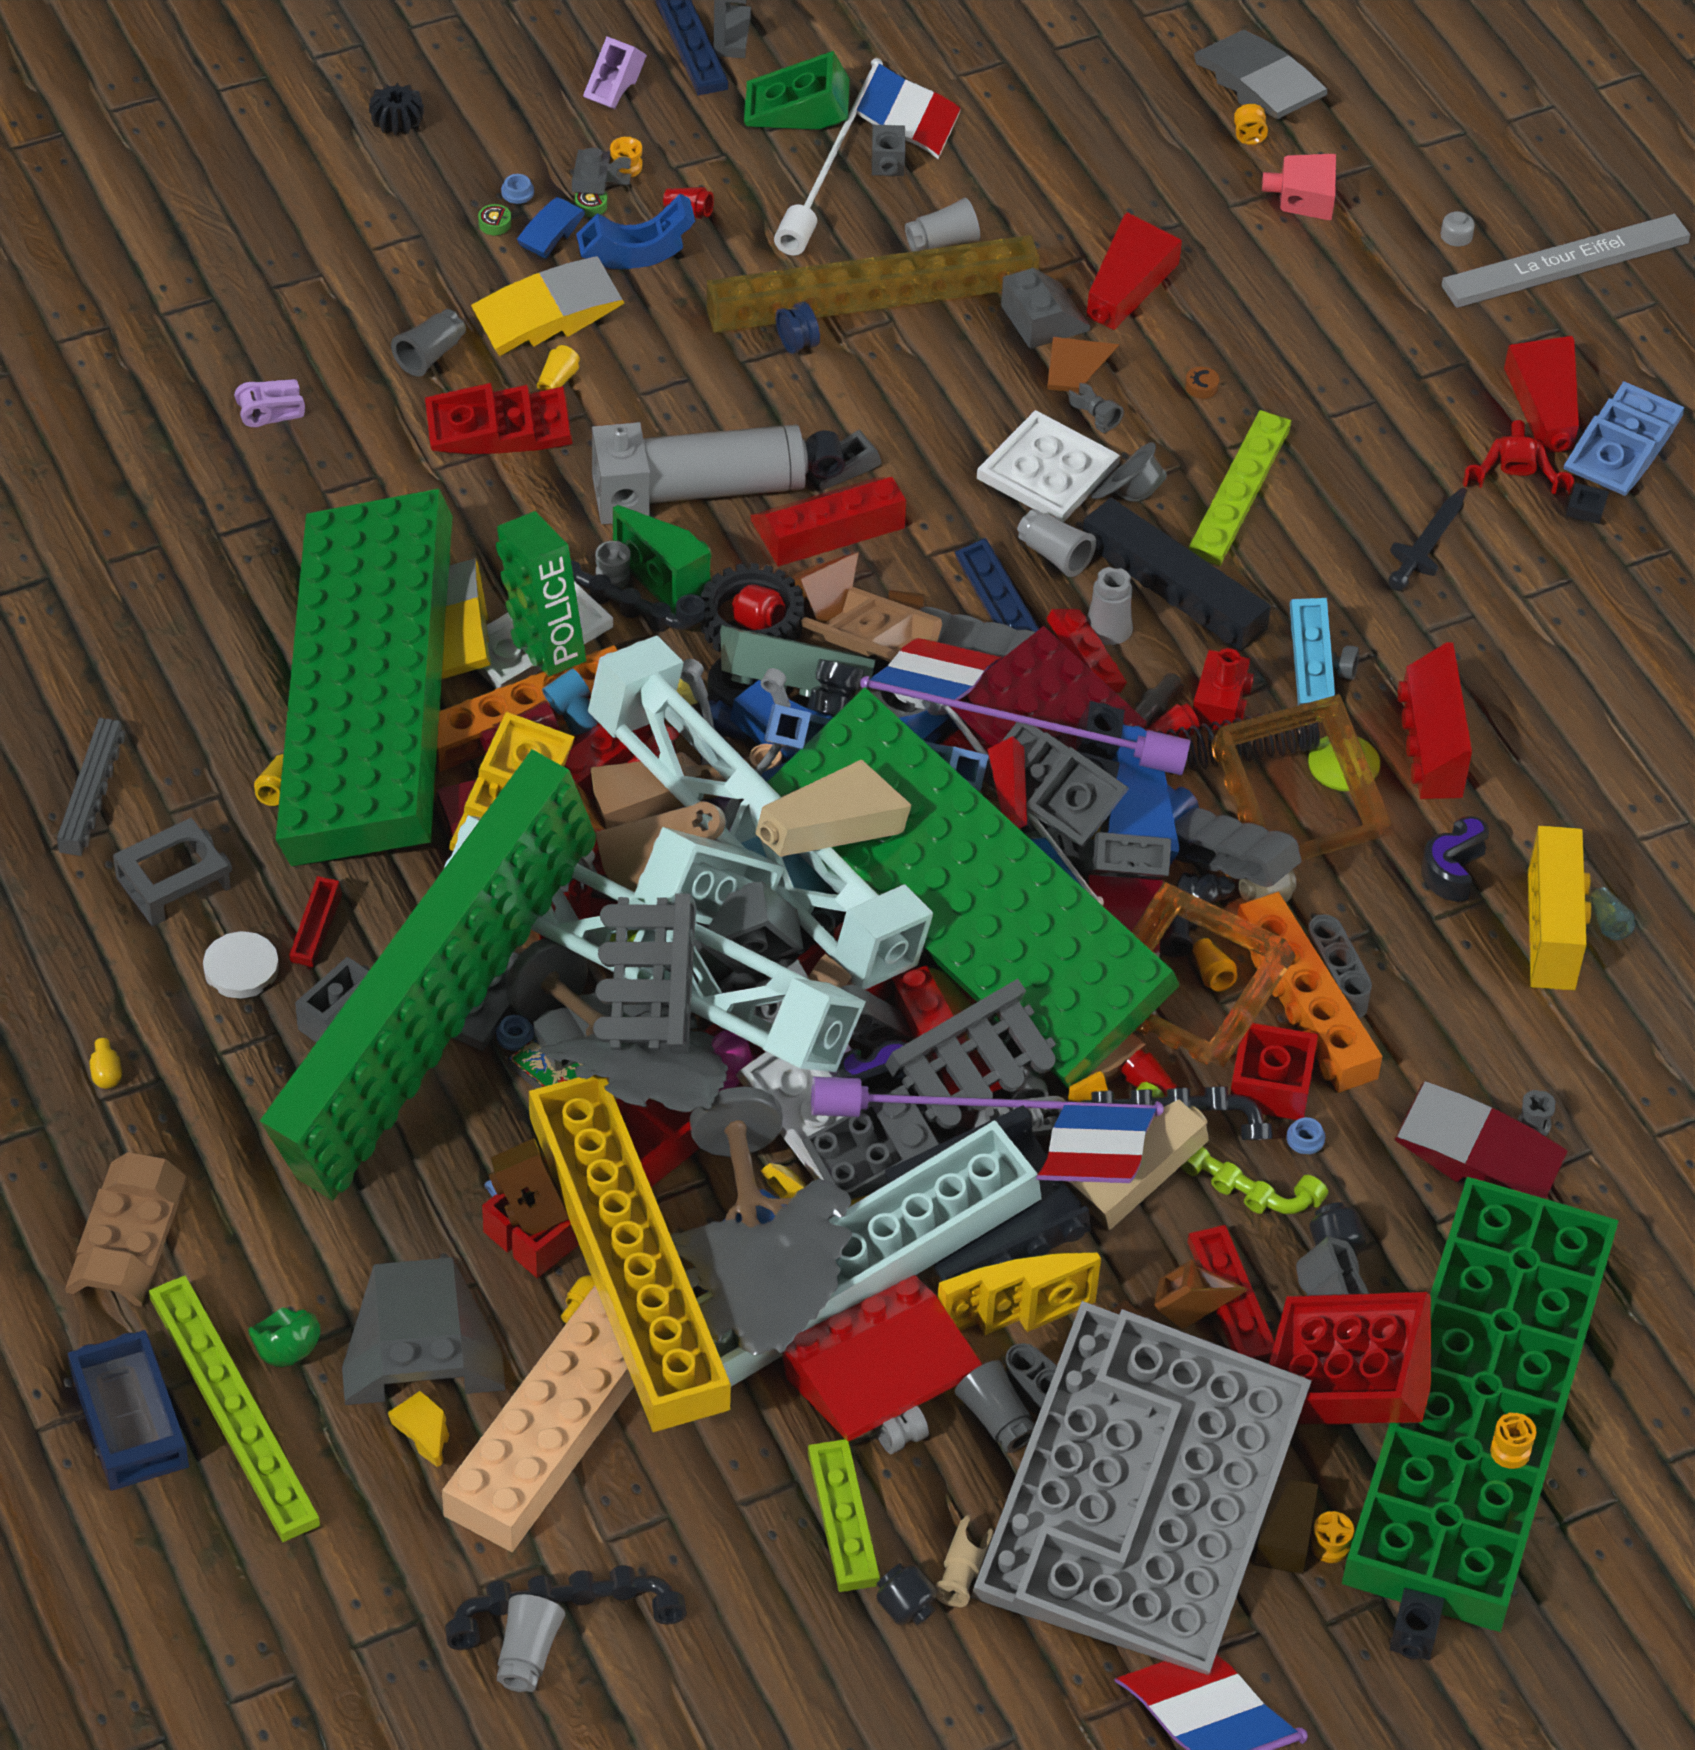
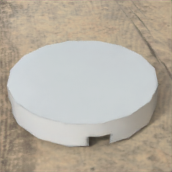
[203,931,279,999]

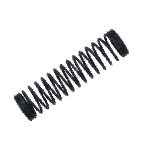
[1157,705,1320,776]

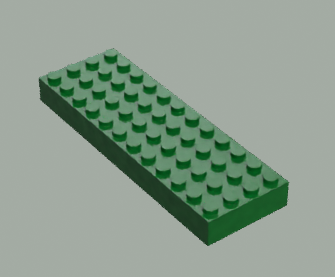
[276,489,453,866]
[767,687,1180,1089]
[260,749,597,1201]
[1342,1177,1619,1633]

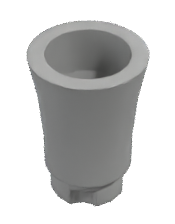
[905,197,980,254]
[1017,509,1096,577]
[1086,567,1133,645]
[497,1594,565,1692]

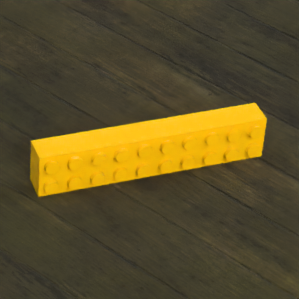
[529,1075,731,1432]

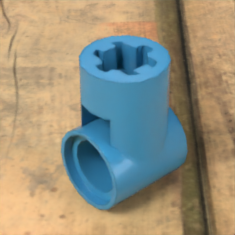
[542,669,598,735]

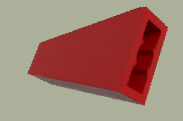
[1086,212,1182,330]
[1504,336,1579,453]

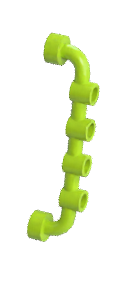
[1136,1082,1328,1214]

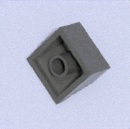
[1001,268,1090,349]
[701,881,804,974]

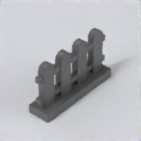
[593,894,696,1054]
[885,979,1056,1129]

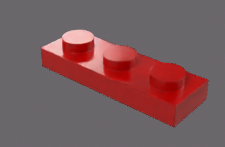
[1047,609,1127,693]

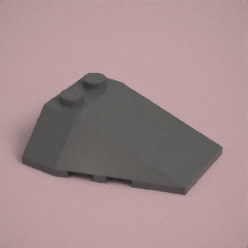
[342,1257,505,1405]

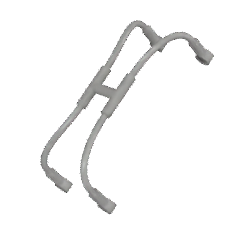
[577,659,791,899]

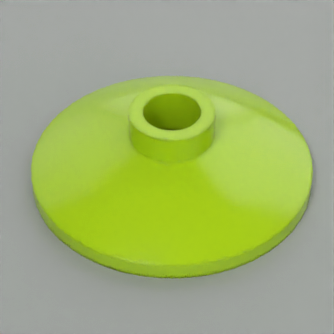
[1308,734,1380,791]

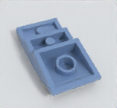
[1564,381,1684,496]

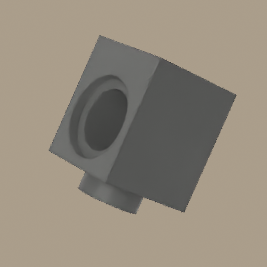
[872,124,905,176]

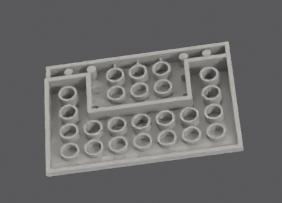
[971,1301,1312,1675]

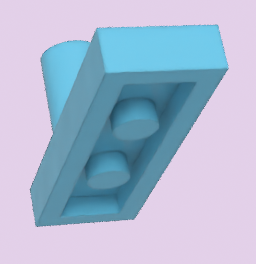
[1290,598,1336,706]

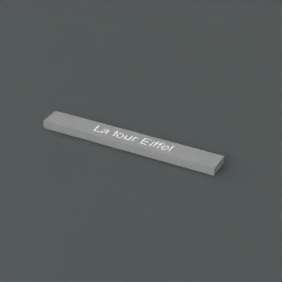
[1442,214,1690,308]

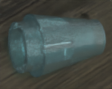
[1590,888,1635,940]

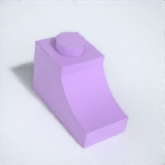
[583,37,647,110]

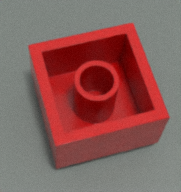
[1230,1021,1318,1120]

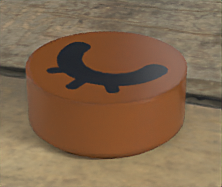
[1185,367,1220,399]

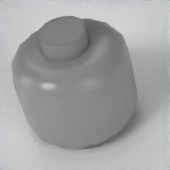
[1440,211,1475,246]

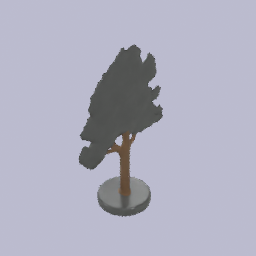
[506,937,728,1112]
[670,1087,852,1355]

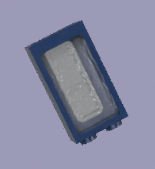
[68,1330,189,1491]

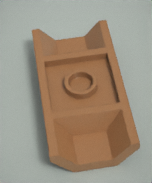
[800,587,942,662]
[65,1152,187,1307]

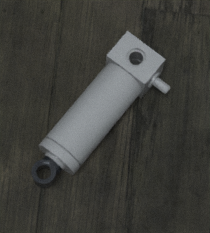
[592,422,845,525]

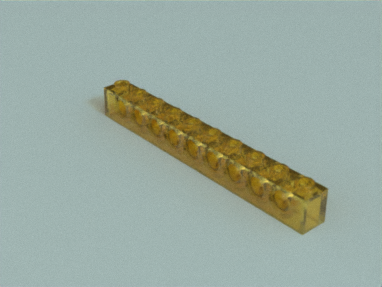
[706,235,1040,333]

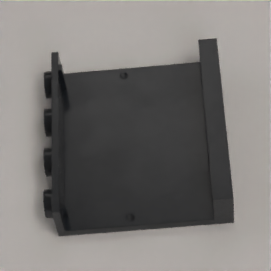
[885,1105,1091,1281]

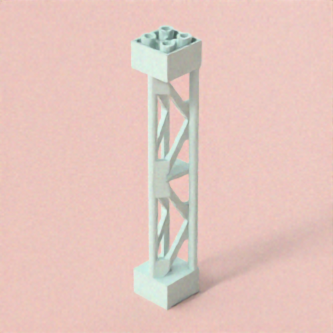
[588,636,933,990]
[444,815,866,1072]

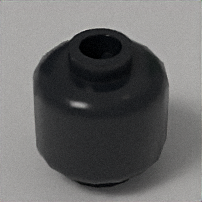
[1310,1202,1366,1257]
[876,1563,937,1626]

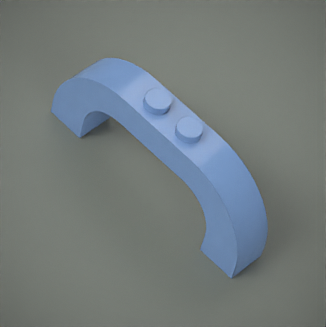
[764,704,989,791]

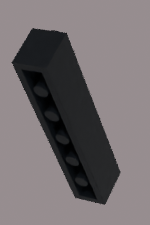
[1083,498,1271,651]

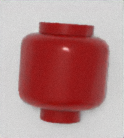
[732,584,786,631]

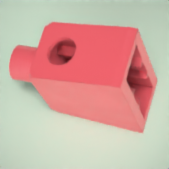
[1261,154,1336,220]

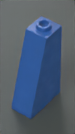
[1100,725,1179,867]

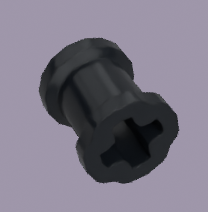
[1160,908,1193,957]

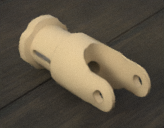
[935,1515,994,1607]

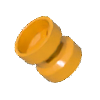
[1490,1413,1536,1469]

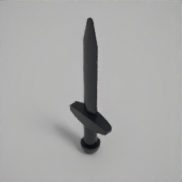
[1388,488,1466,591]

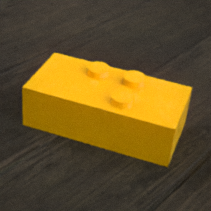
[1528,826,1591,991]

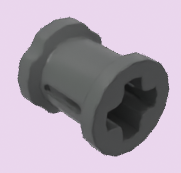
[1517,1090,1556,1136]

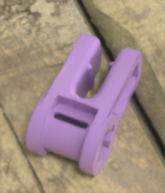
[234,379,305,427]

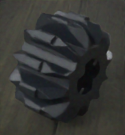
[369,82,424,136]

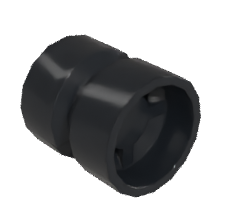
[807,659,864,715]

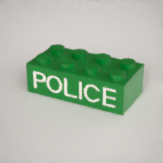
[496,511,587,677]

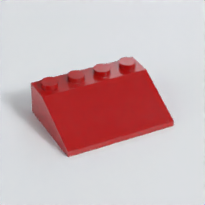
[782,1275,982,1442]
[1269,1292,1431,1424]

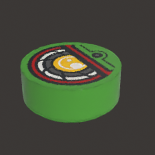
[575,192,608,217]
[478,204,511,235]

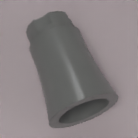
[391,309,466,377]
[955,1360,1035,1453]

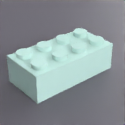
[633,827,785,925]

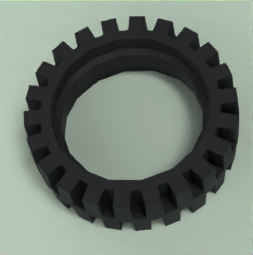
[700,563,804,652]

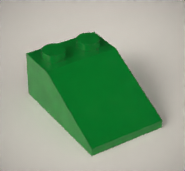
[744,51,850,129]
[613,505,712,614]

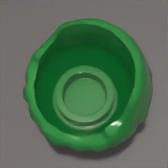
[248,1307,321,1367]

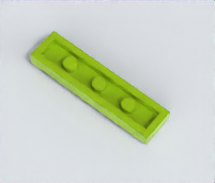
[808,1439,880,1592]

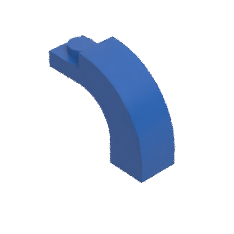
[576,194,695,270]

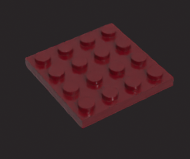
[949,626,1147,750]

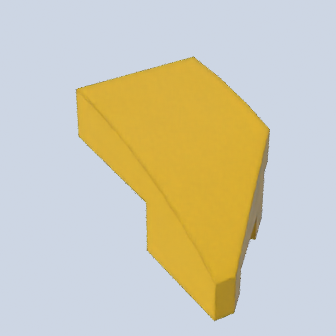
[760,1163,807,1205]
[388,1391,449,1468]

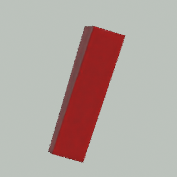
[987,736,1027,828]
[289,876,342,967]

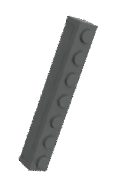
[57,718,125,856]

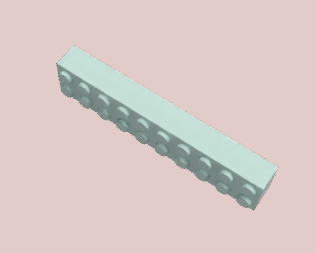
[696,1120,1041,1387]

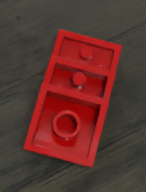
[425,383,573,454]

